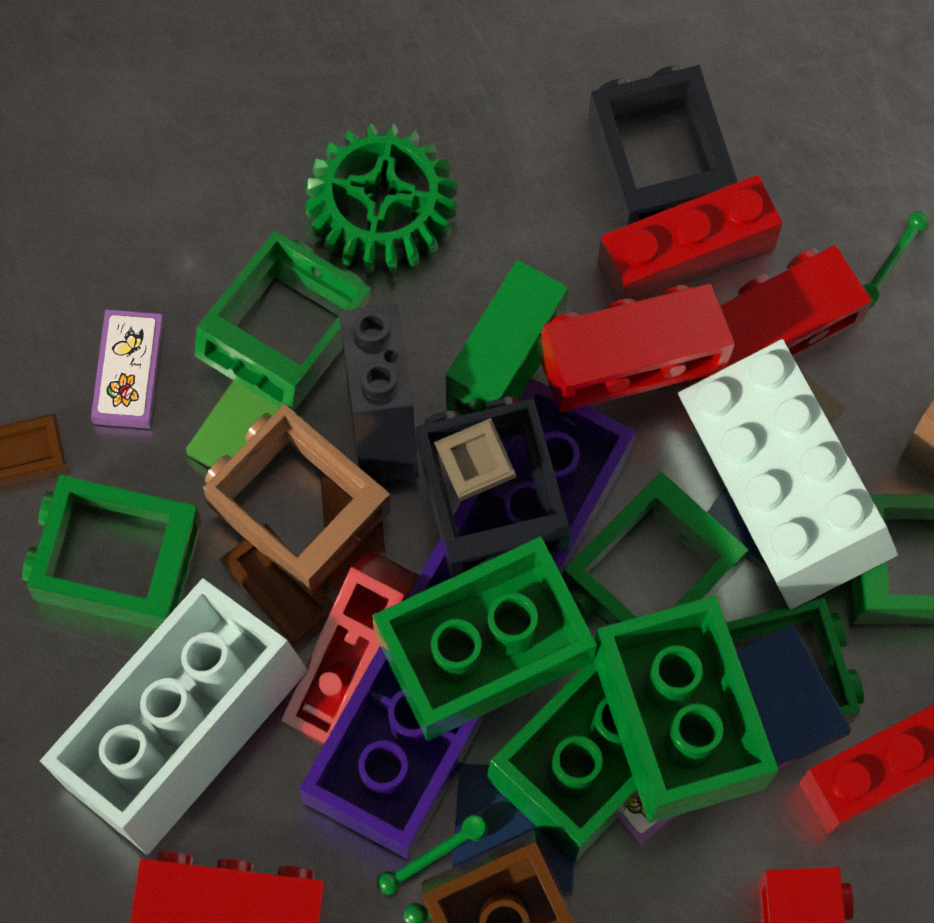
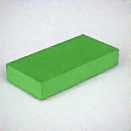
[186,380,279,469]

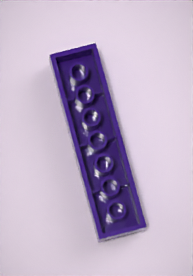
[299,378,636,860]

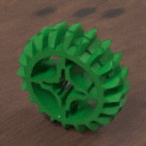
[305,123,457,275]

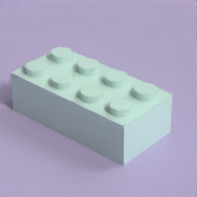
[678,339,898,610]
[40,578,308,855]

